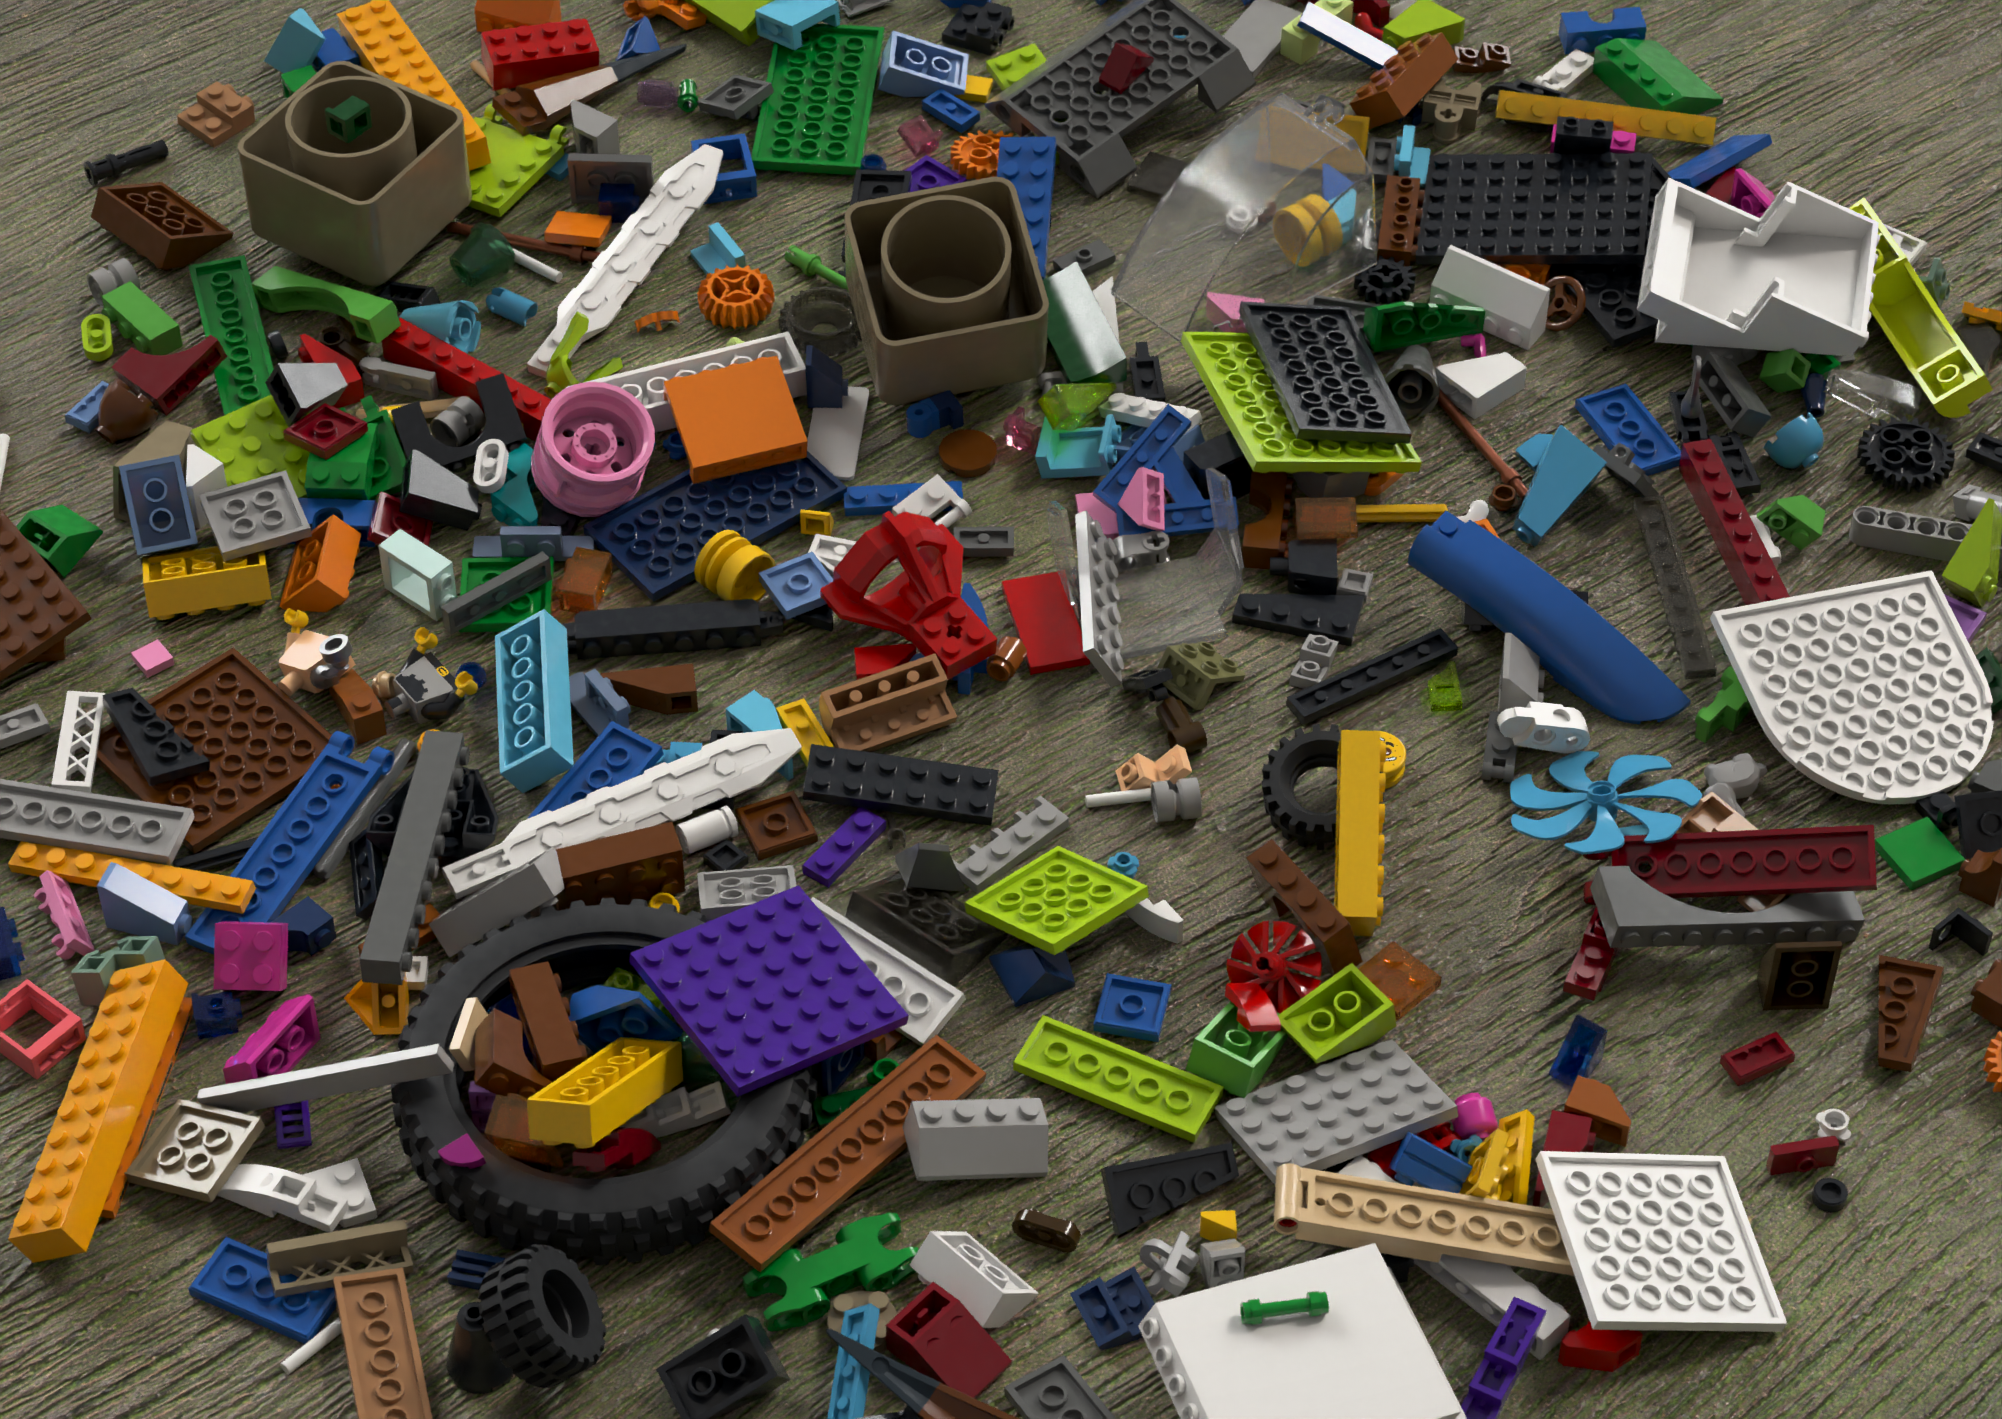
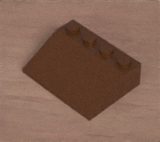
[91,182,234,271]

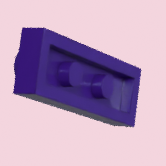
[802,807,886,888]

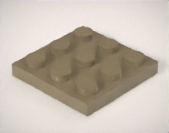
[124,1099,265,1203]

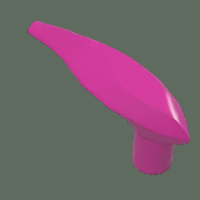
[1461,334,1486,358]

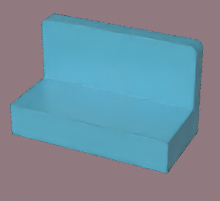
[691,222,746,275]

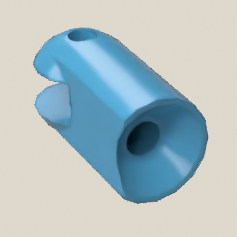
[485,287,538,327]

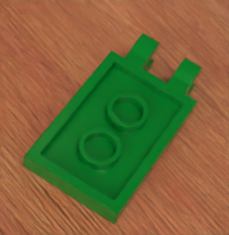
[339,395,407,500]

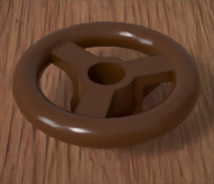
[1543,276,1586,331]

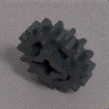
[1354,256,1416,304]

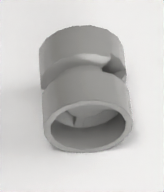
[87,258,141,308]
[430,396,486,447]
[1151,777,1202,823]

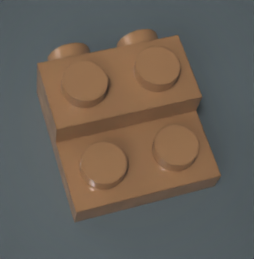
[177,81,255,148]

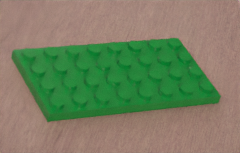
[751,23,885,175]

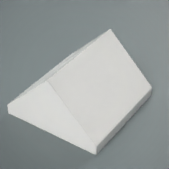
[186,444,227,529]

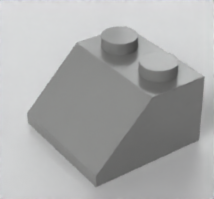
[1498,633,1545,712]

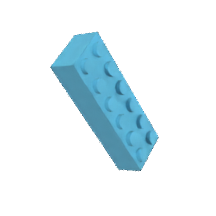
[495,609,574,793]

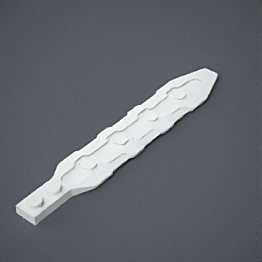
[527,144,723,378]
[442,728,802,900]

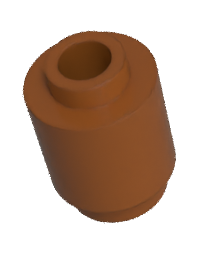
[986,636,1027,681]

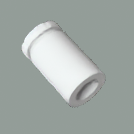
[676,806,739,855]

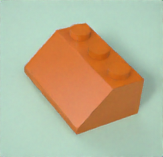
[474,0,562,32]
[279,514,361,612]

